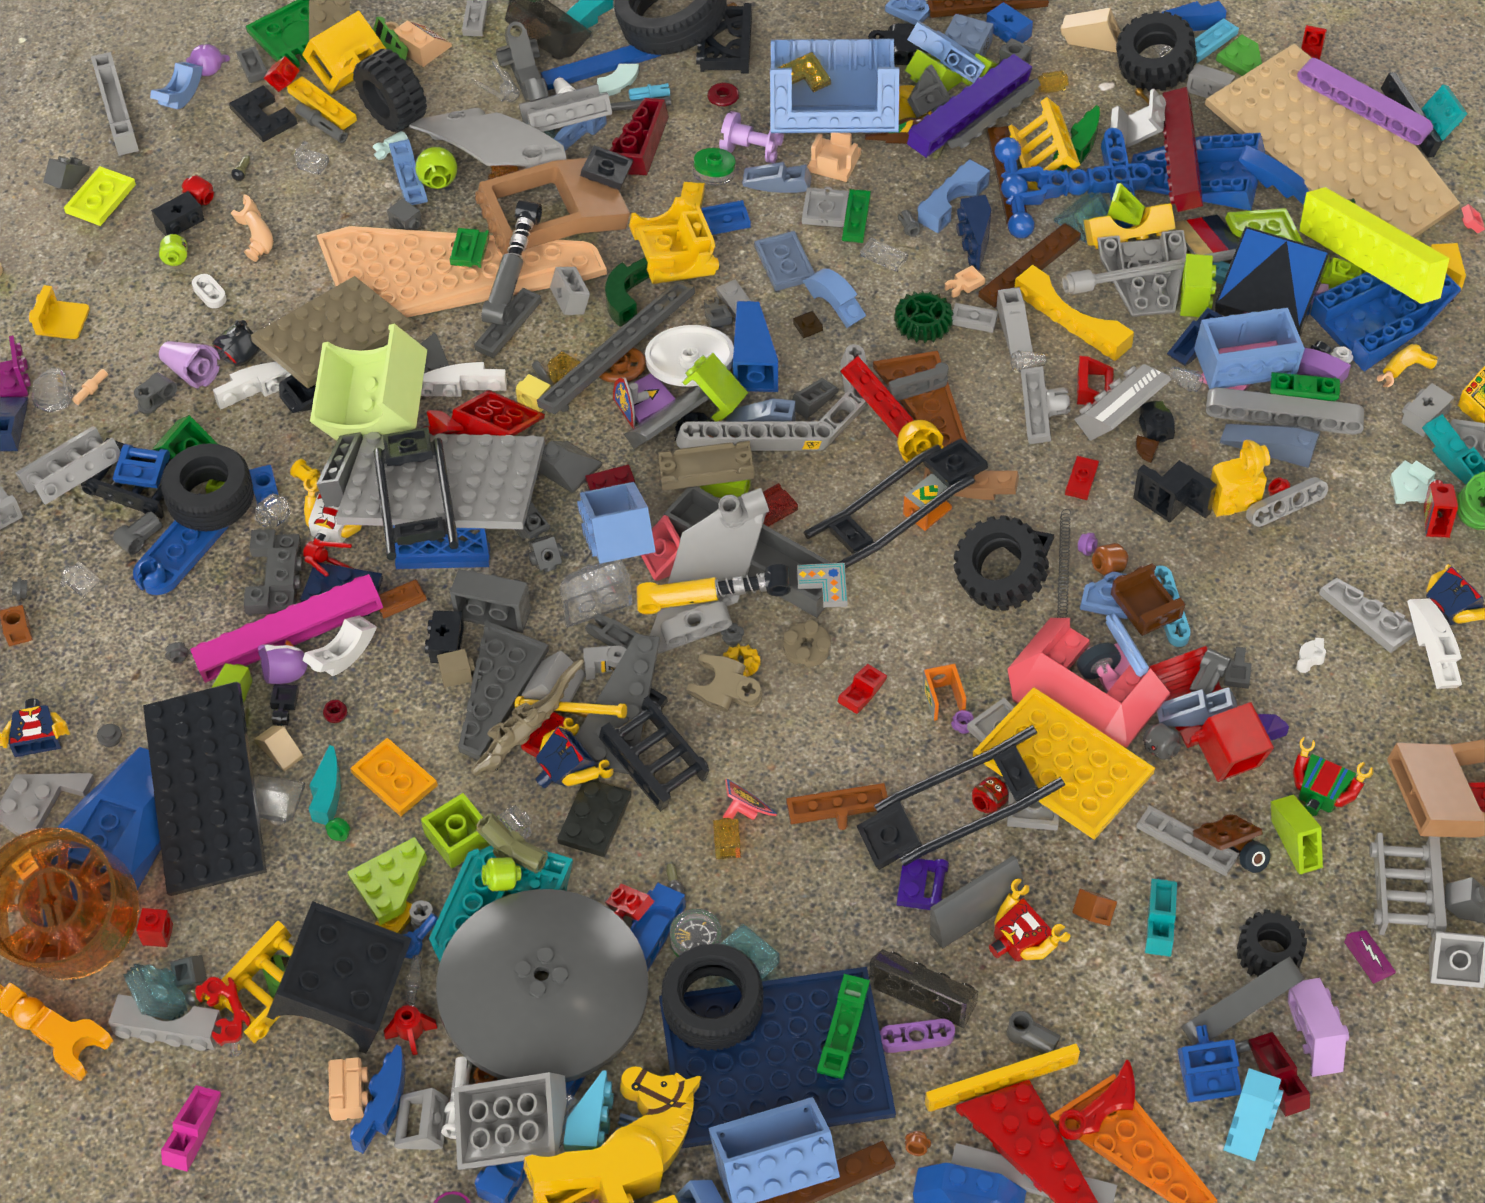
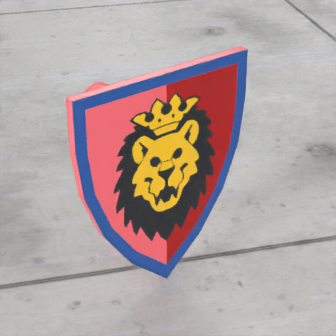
[723,778,777,822]

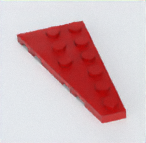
[956,1079,1098,1203]

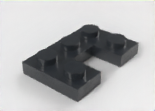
[229,85,298,142]

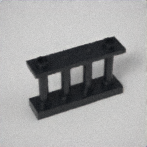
[81,438,171,519]
[599,696,709,812]

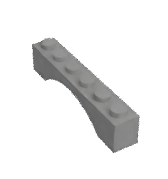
[91,52,139,156]

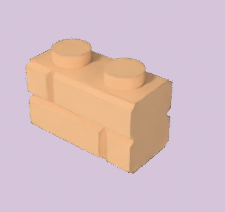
[328,1057,369,1121]

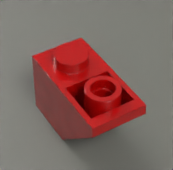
[1301,25,1327,60]

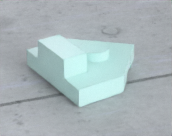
[1390,460,1435,504]

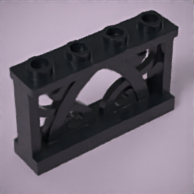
[696,3,752,74]

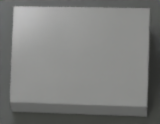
[522,650,585,702]
[1429,931,1485,988]

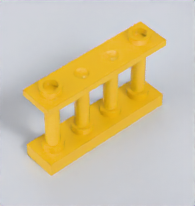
[1008,97,1080,191]
[204,921,294,1044]

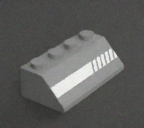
[1074,364,1172,441]

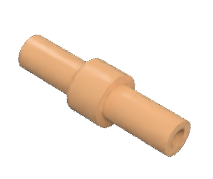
[72,369,108,405]

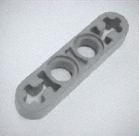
[1246,477,1328,527]

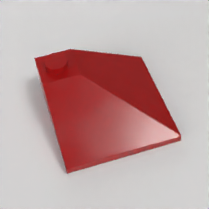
[452,390,545,436]

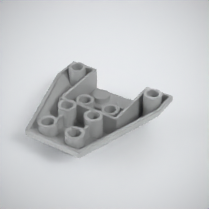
[1097,230,1187,317]

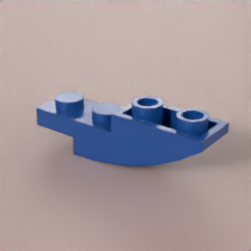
[350,1044,406,1154]

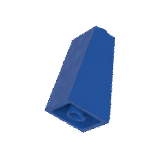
[733,301,779,392]

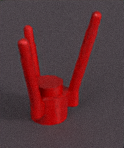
[303,538,354,577]

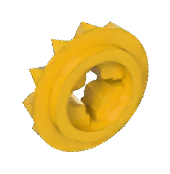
[723,643,760,677]

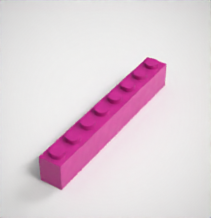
[190,574,383,683]

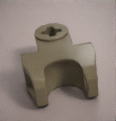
[686,654,763,712]

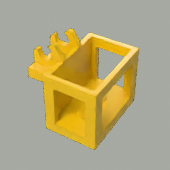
[302,11,386,94]

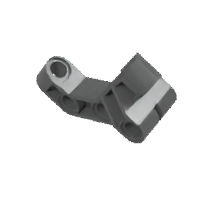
[496,22,549,102]

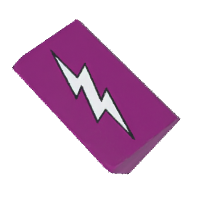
[1344,930,1396,984]

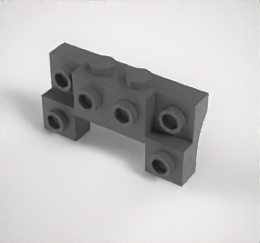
[244,529,303,614]

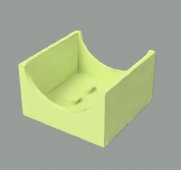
[310,324,427,441]

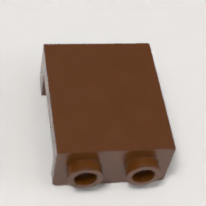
[1110,563,1186,636]

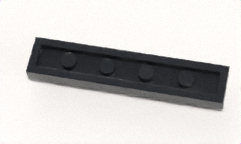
[1381,72,1443,158]

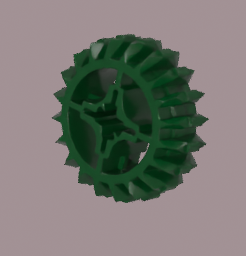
[894,290,954,344]

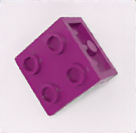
[0,335,31,397]

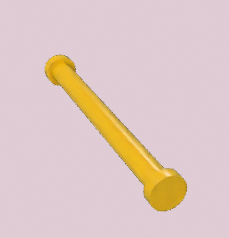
[515,696,627,719]

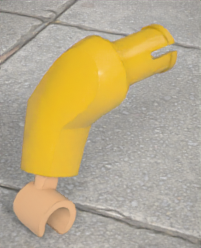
[1377,344,1438,387]

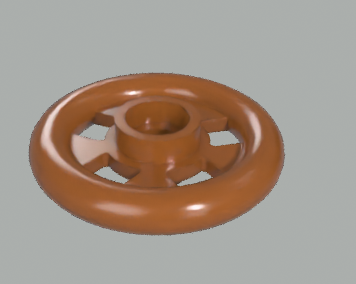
[599,348,646,383]

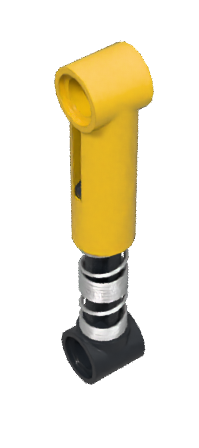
[636,564,791,614]

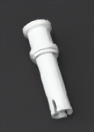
[441,1056,472,1139]

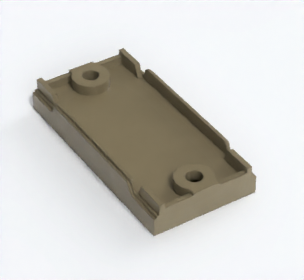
[658,441,755,490]

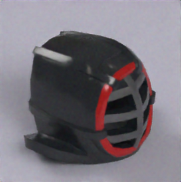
[212,320,261,367]

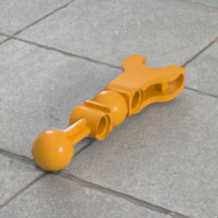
[0,983,114,1081]

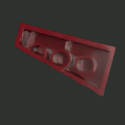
[609,98,669,176]

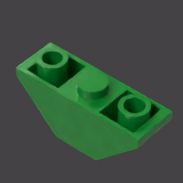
[1270,372,1340,401]

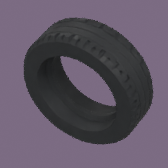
[614,0,727,55]

